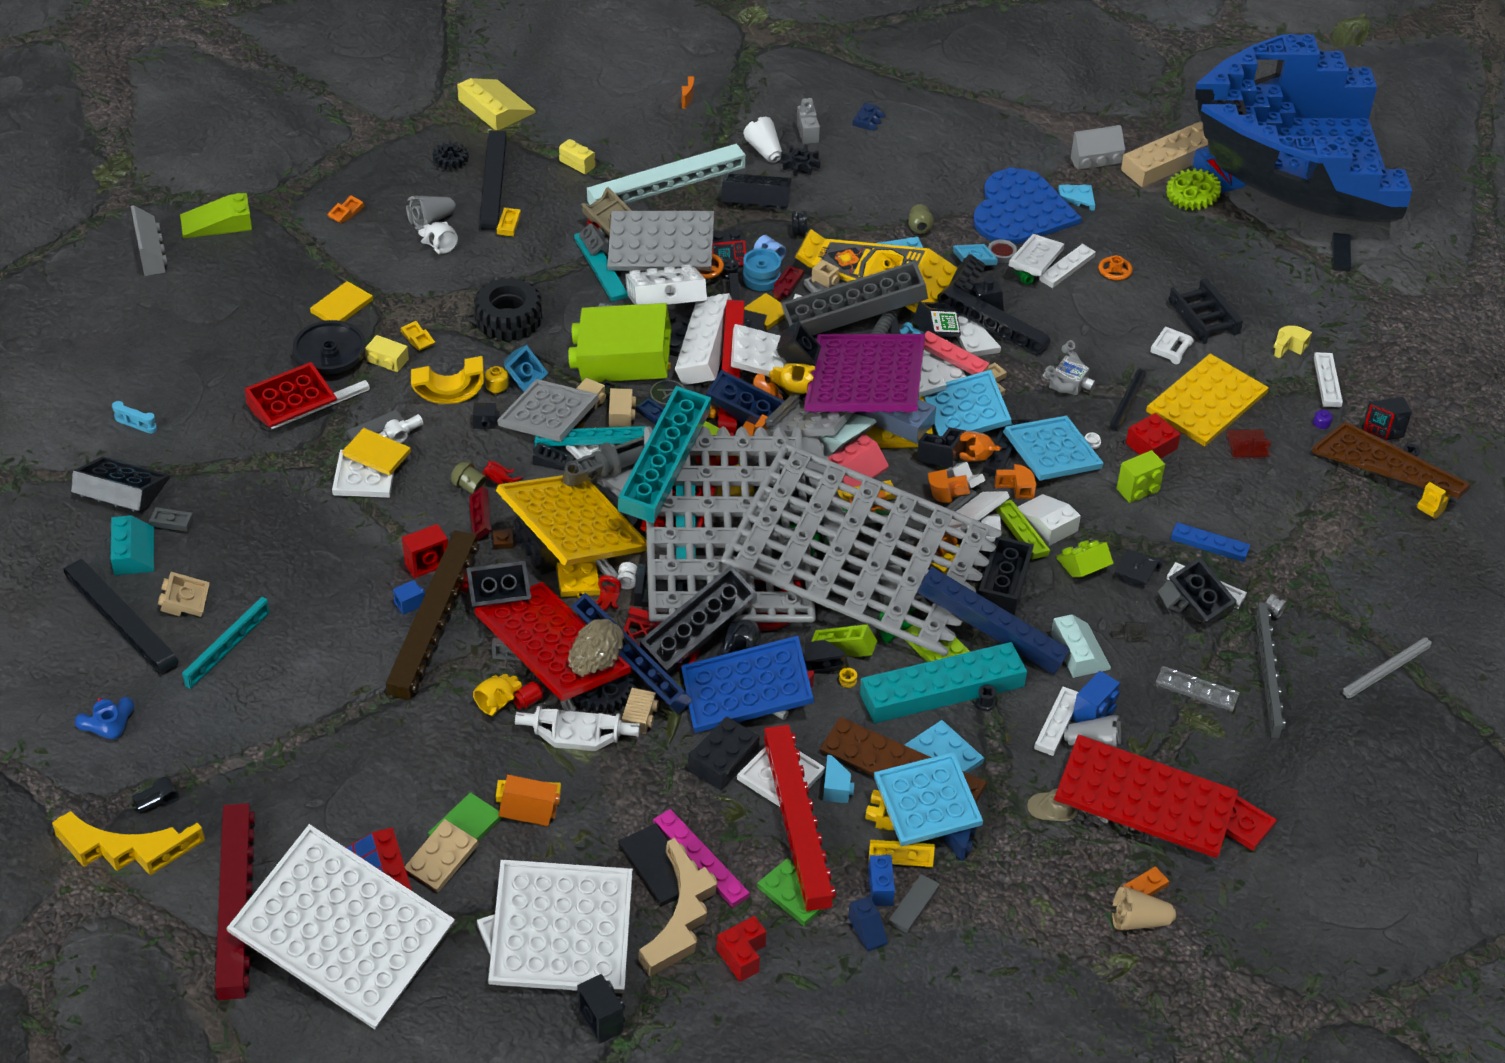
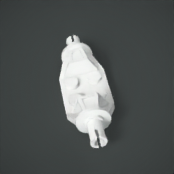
[515,706,640,751]

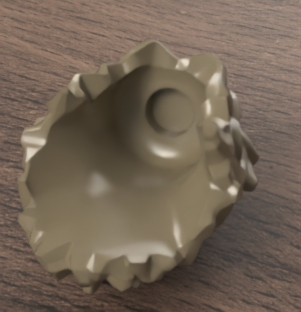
[568,619,624,677]

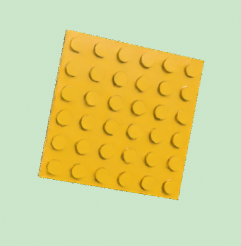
[496,475,647,566]

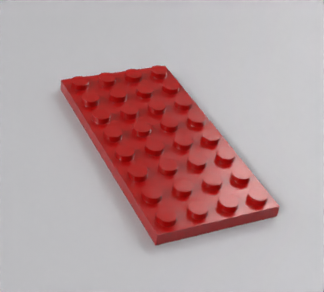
[475,582,631,701]
[1054,734,1239,858]

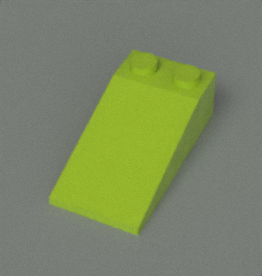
[180,193,252,239]

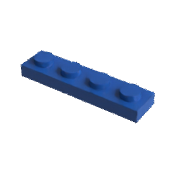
[1170,522,1250,562]

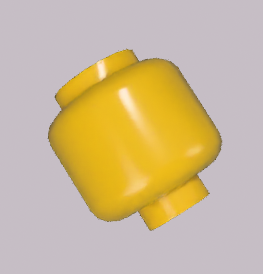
[485,366,509,393]

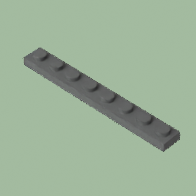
[1255,603,1285,739]

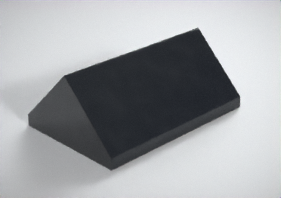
[466,560,531,607]

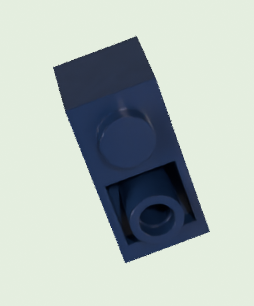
[944,827,977,861]

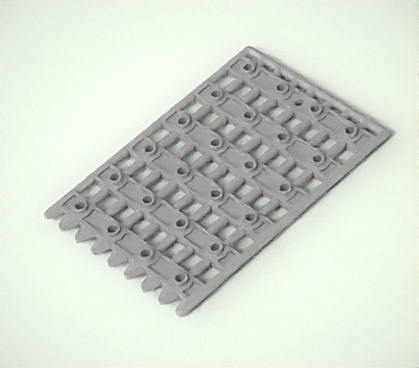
[644,426,816,622]
[721,443,1002,656]

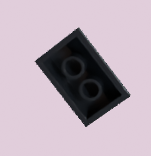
[1169,557,1237,623]

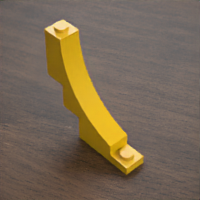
[52,811,205,875]

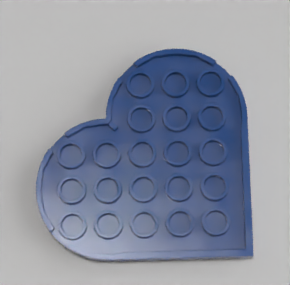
[973,167,1082,244]

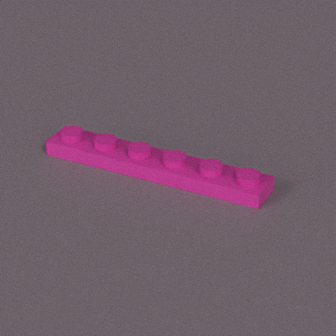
[653,809,750,908]

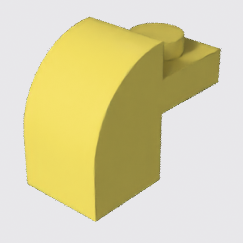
[1274,326,1312,358]

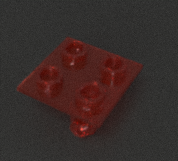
[1227,429,1271,457]

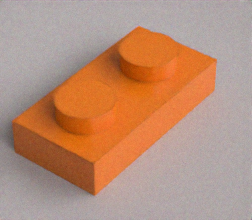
[1122,866,1170,896]

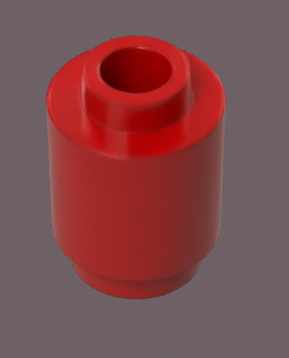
[513,681,544,709]

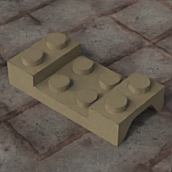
[581,187,632,237]

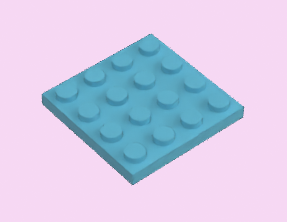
[924,370,1012,436]
[1003,416,1104,481]
[874,752,983,847]

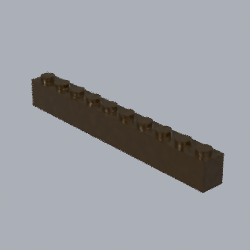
[386,530,480,700]

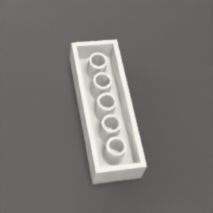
[675,293,732,385]

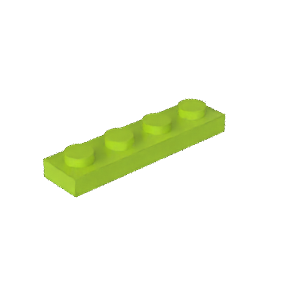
[995,500,1050,559]

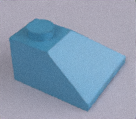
[504,345,548,392]

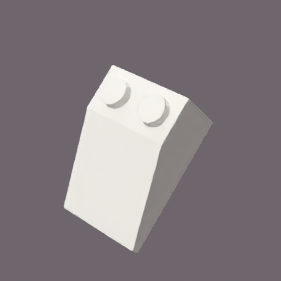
[1018,494,1081,546]

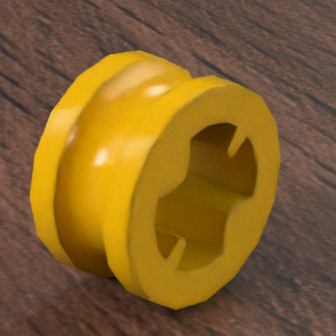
[839,668,857,688]

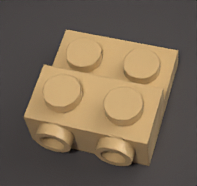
[158,572,210,617]

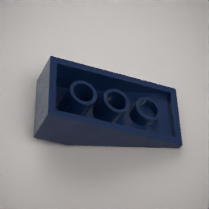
[706,370,784,425]

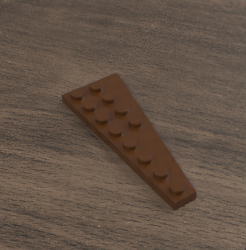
[1312,421,1470,499]

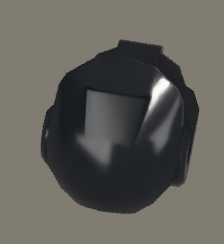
[721,619,761,655]

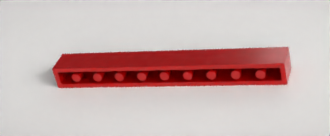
[764,725,836,911]

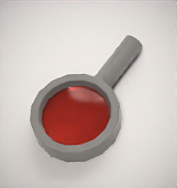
[988,240,1017,263]

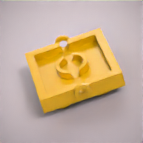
[556,561,600,598]

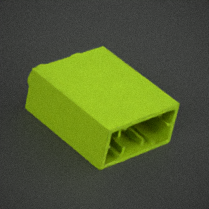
[569,303,671,382]

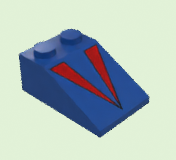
[1193,147,1246,193]

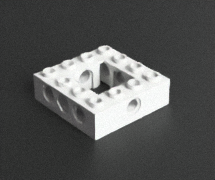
[625,265,707,305]

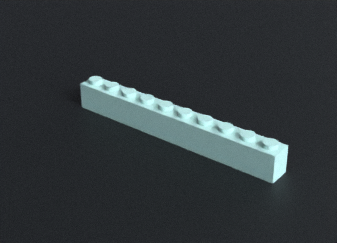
[587,144,746,205]

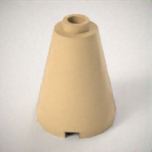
[1112,887,1176,930]

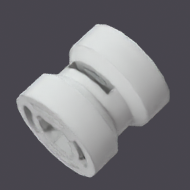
[617,562,638,590]

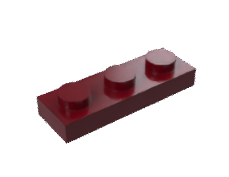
[469,486,491,541]

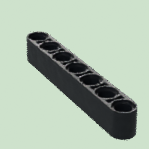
[937,285,1051,355]

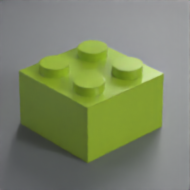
[1116,450,1165,503]

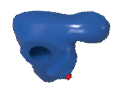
[75,697,134,739]

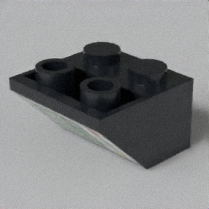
[913,302,961,339]

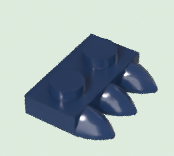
[852,103,886,130]

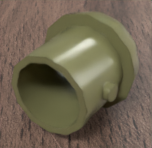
[908,204,934,234]
[451,461,487,494]

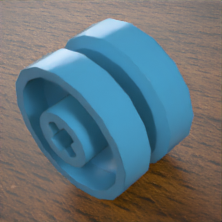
[743,248,781,291]

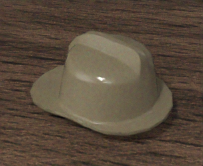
[1027,789,1078,822]

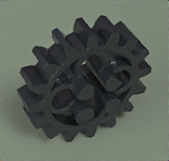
[433,141,469,170]

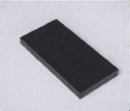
[618,823,679,907]

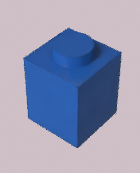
[393,580,425,615]

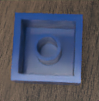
[1072,671,1120,723]

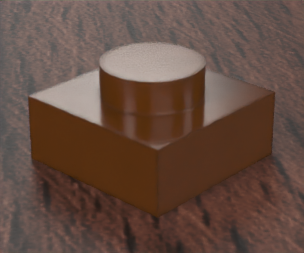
[493,529,513,550]

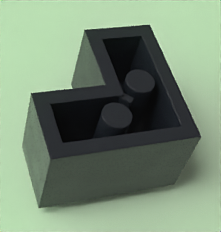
[918,427,966,468]

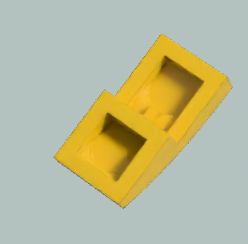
[400,321,435,351]

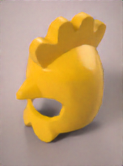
[769,363,815,394]
[473,674,522,716]

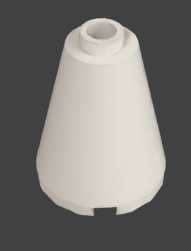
[743,117,782,163]

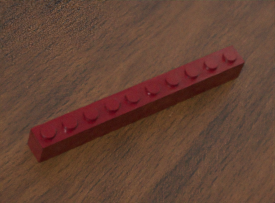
[215,803,255,1000]

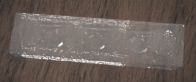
[1155,666,1240,712]

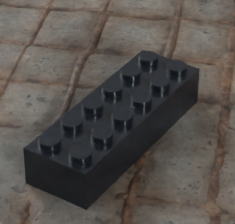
[640,565,758,675]

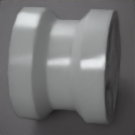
[1266,594,1287,618]

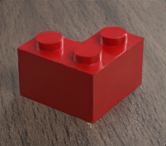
[716,915,767,982]

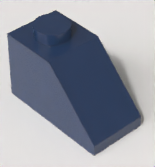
[848,896,888,952]

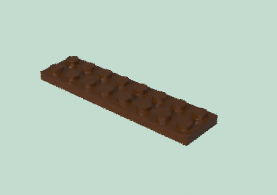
[820,717,987,803]

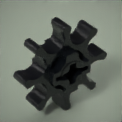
[781,144,821,176]

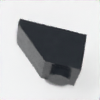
[805,640,849,673]

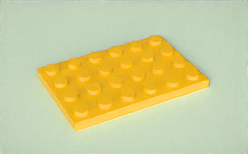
[1146,353,1269,447]

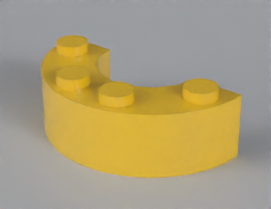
[411,356,484,404]

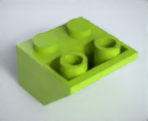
[1056,540,1114,577]

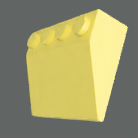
[457,78,536,130]

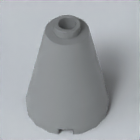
[406,195,456,230]
[1064,715,1121,748]

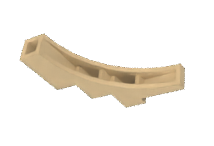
[638,838,717,977]

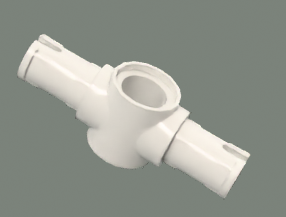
[379,414,423,443]

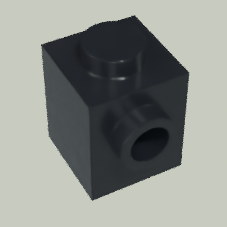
[473,403,500,429]

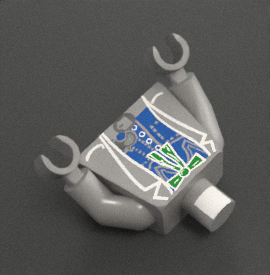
[1043,340,1096,395]

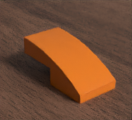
[682,76,694,109]
[327,195,365,223]

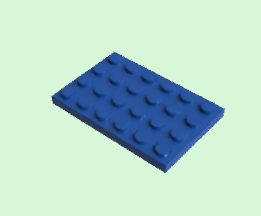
[681,636,815,733]

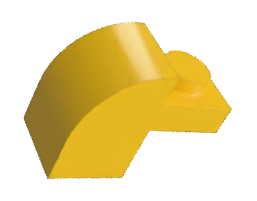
[1417,482,1450,518]

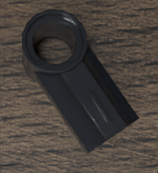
[132,777,179,813]

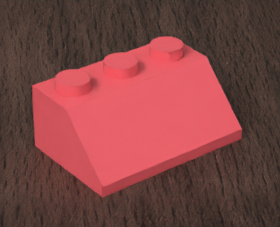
[828,433,889,487]

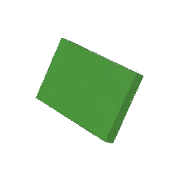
[428,792,503,841]

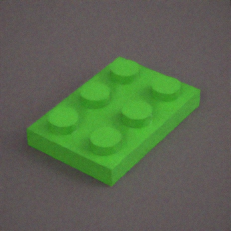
[757,858,834,927]

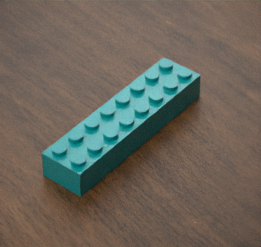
[618,386,711,523]
[860,642,1027,724]

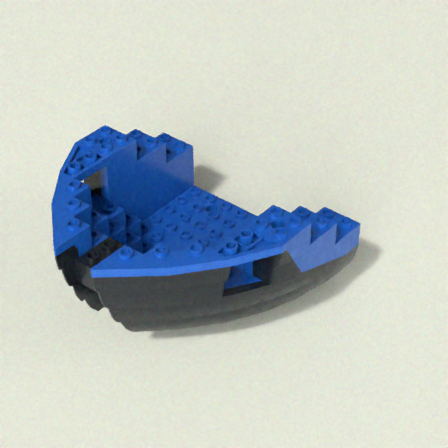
[1195,34,1412,222]

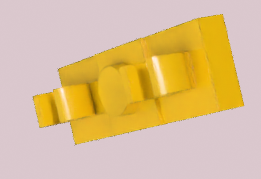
[868,840,935,867]

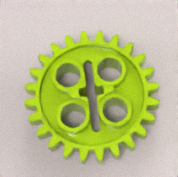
[1167,168,1221,211]

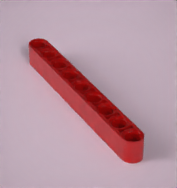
[718,300,745,435]

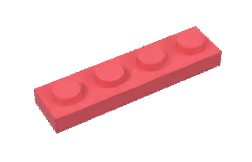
[924,331,989,375]

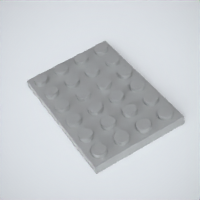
[607,211,714,271]

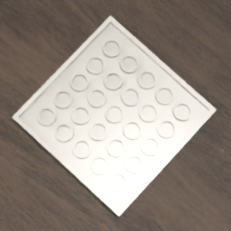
[488,860,632,993]

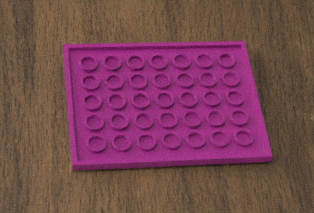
[805,334,925,413]

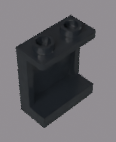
[634,564,688,607]

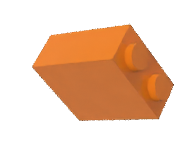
[498,775,560,826]

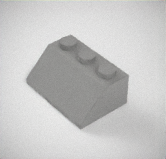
[1070,125,1125,170]

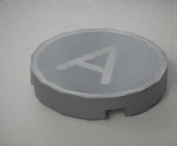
[650,380,685,408]

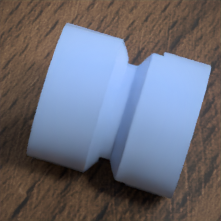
[754,235,786,261]

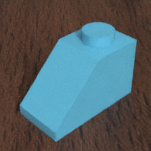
[823,755,854,803]

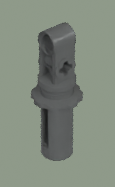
[562,436,644,486]

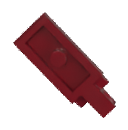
[773,266,804,302]

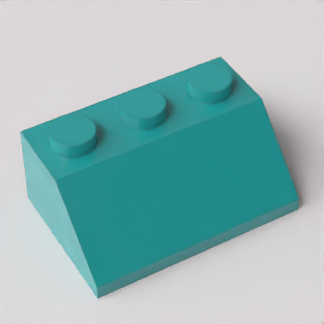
[111,515,154,576]

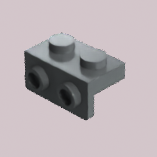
[579,223,609,256]

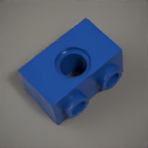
[868,855,895,906]

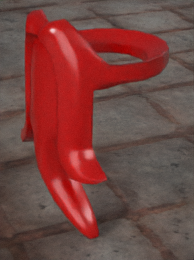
[482,461,523,484]
[595,575,621,612]

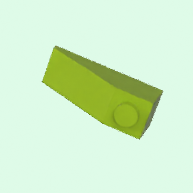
[811,624,877,657]

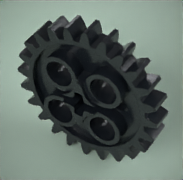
[572,672,635,714]

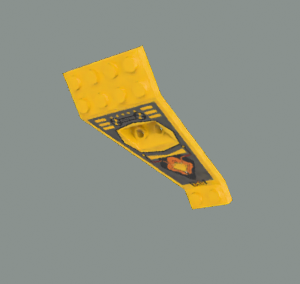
[795,229,957,313]

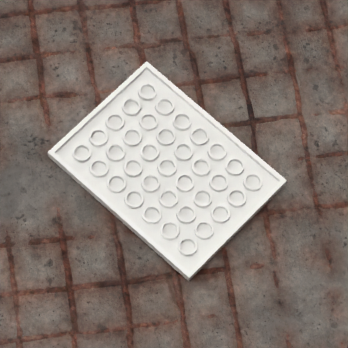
[227,824,455,1030]

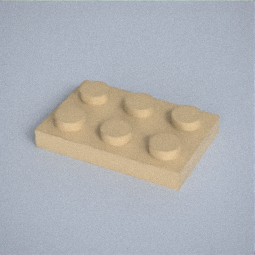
[405,819,479,893]

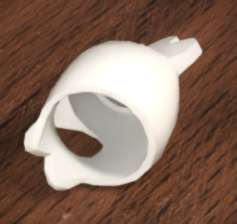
[418,222,458,254]

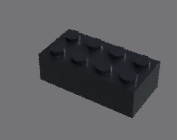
[978,537,1034,615]

